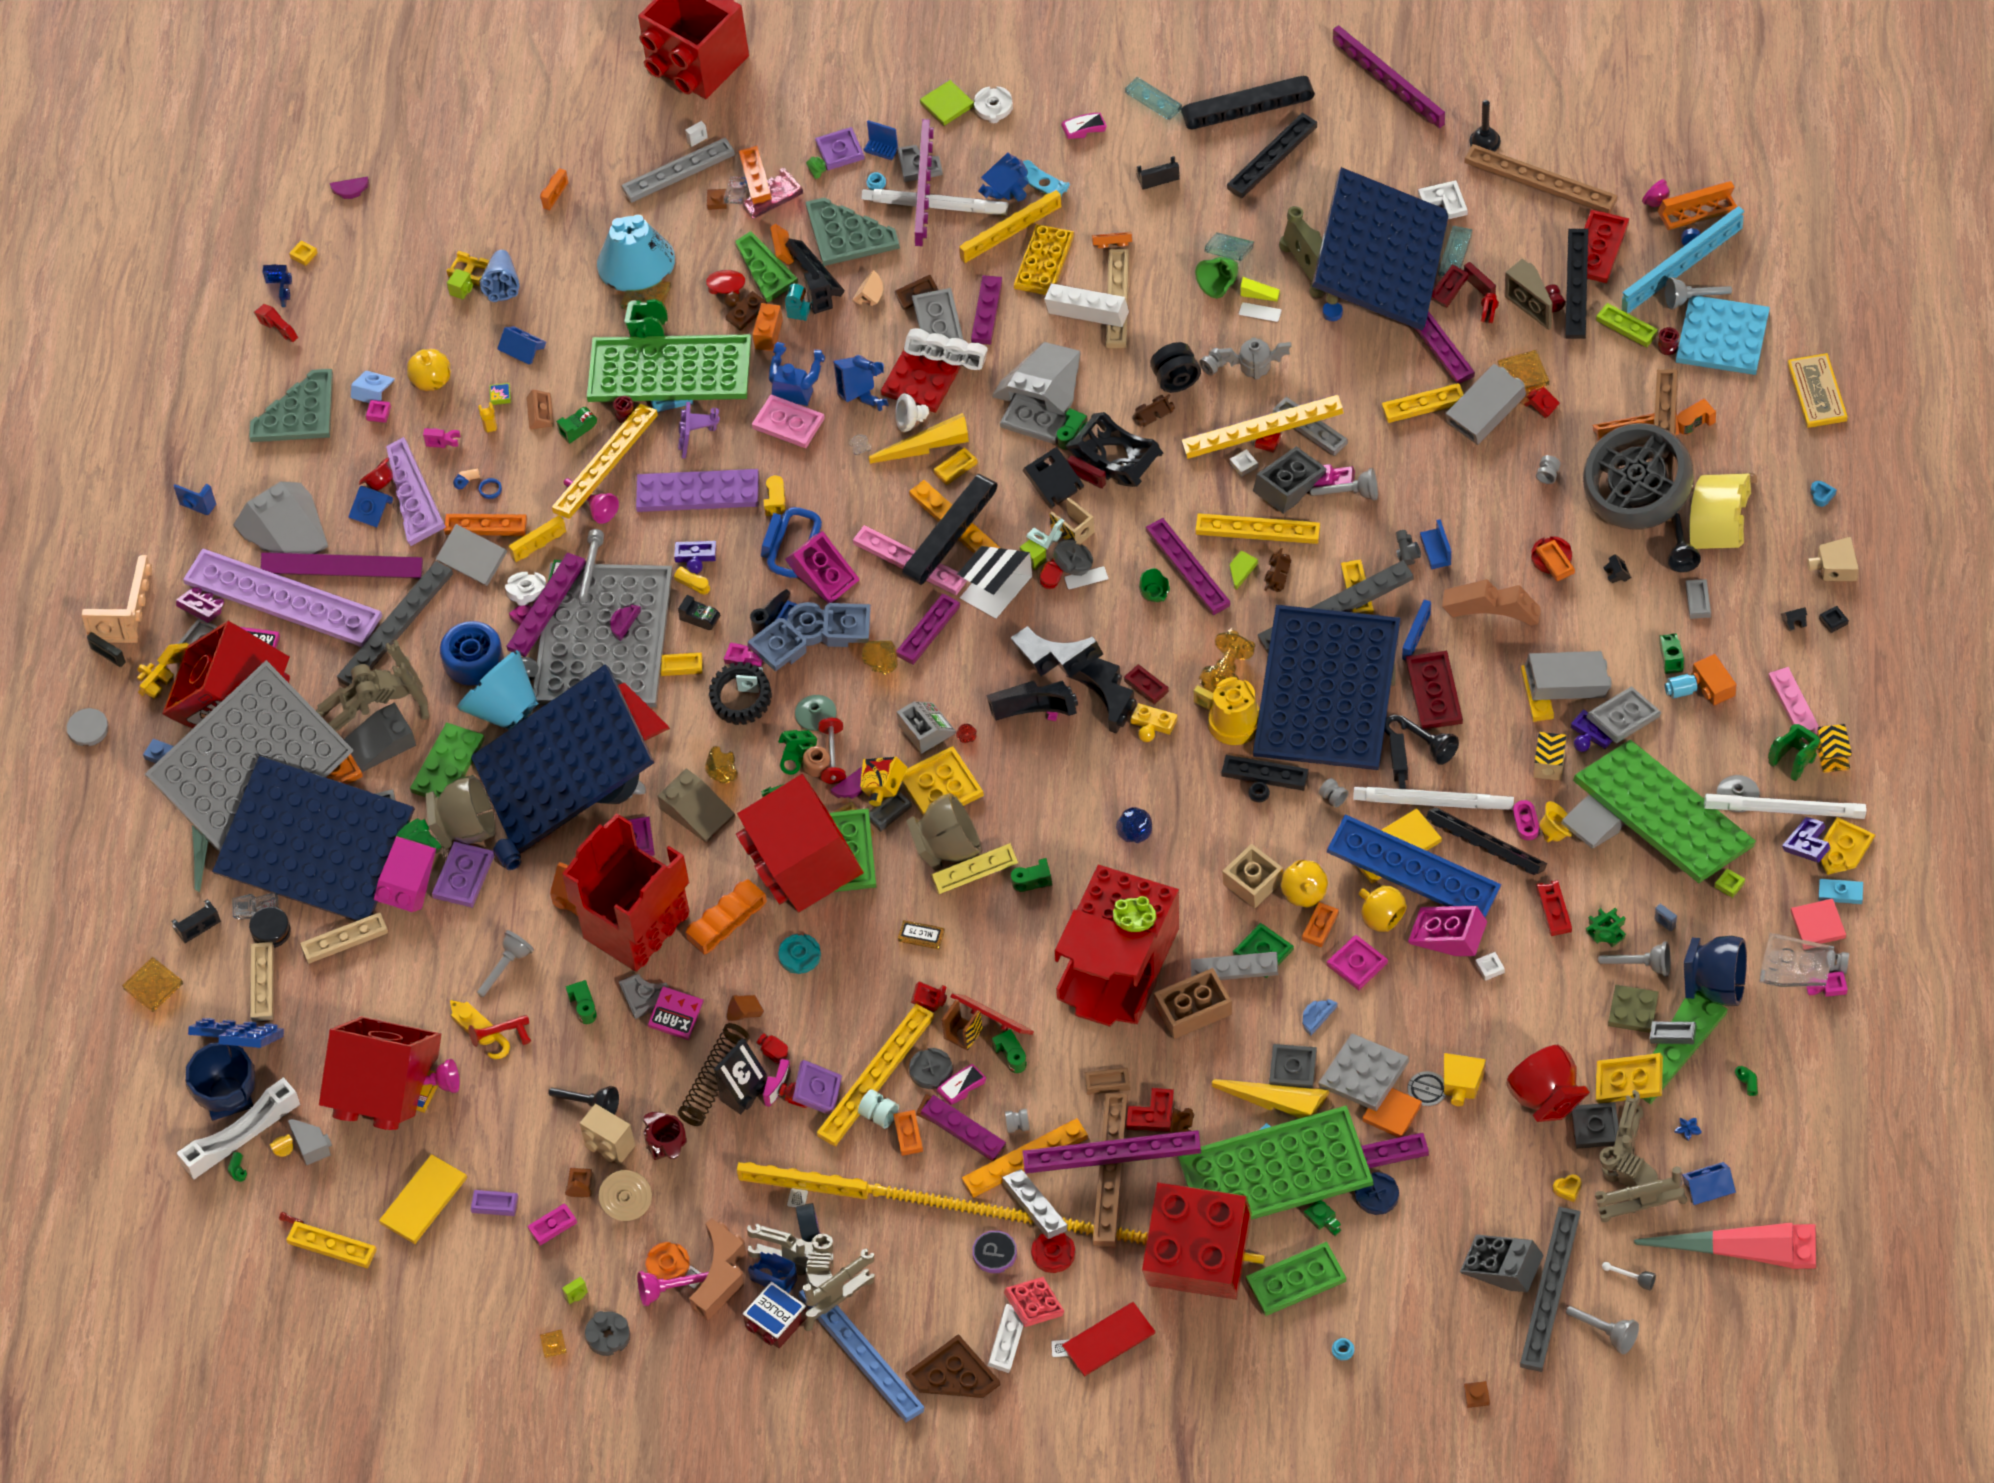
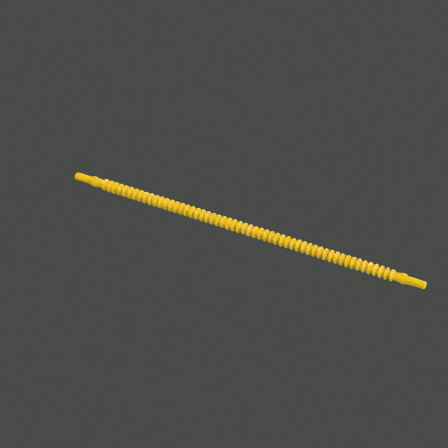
[868,1183,1265,1264]

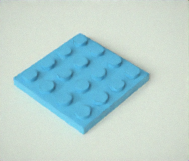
[1676,296,1770,375]

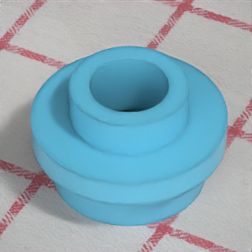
[866,172,886,190]
[1332,1338,1354,1360]

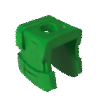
[624,299,668,338]
[396,818,442,854]

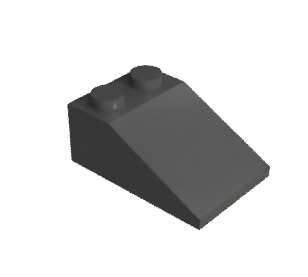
[1253,446,1327,514]
[343,702,416,772]

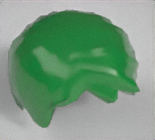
[1139,568,1170,602]

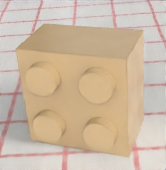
[1222,844,1283,909]
[580,1104,635,1165]

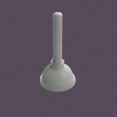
[1665,277,1732,309]
[1310,468,1378,501]
[477,930,534,997]
[1598,942,1671,977]
[1566,1306,1639,1354]

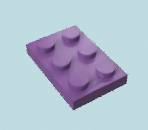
[432,842,495,908]

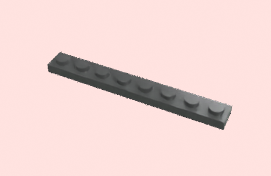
[1257,560,1414,653]
[337,561,453,686]
[1520,1207,1581,1372]

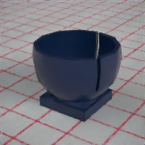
[1684,935,1747,1006]
[185,1043,255,1121]

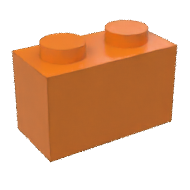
[753,303,783,351]
[1691,654,1737,706]

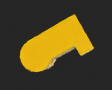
[764,475,786,516]

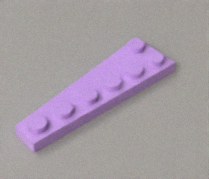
[386,437,446,546]

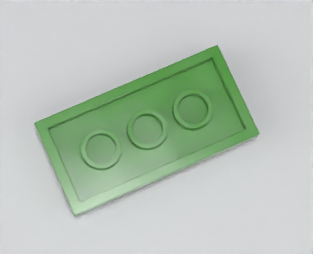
[410,722,485,797]
[830,808,876,892]
[1246,1242,1346,1316]

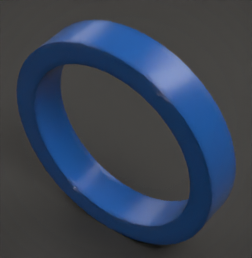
[479,478,502,499]

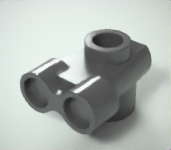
[1396,530,1421,566]

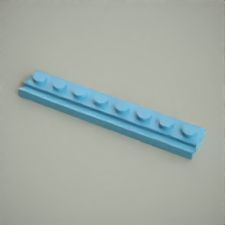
[1621,206,1744,313]

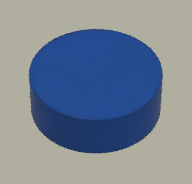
[1681,228,1701,246]
[1323,302,1343,321]

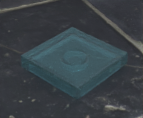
[1204,232,1254,261]

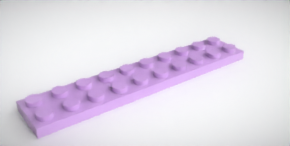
[183,549,382,647]

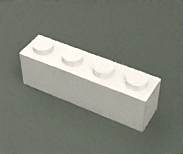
[1044,284,1129,327]

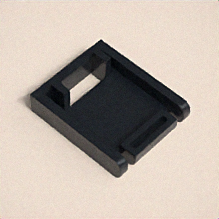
[1022,447,1084,509]

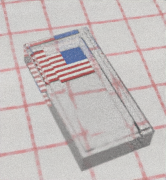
[724,176,749,204]

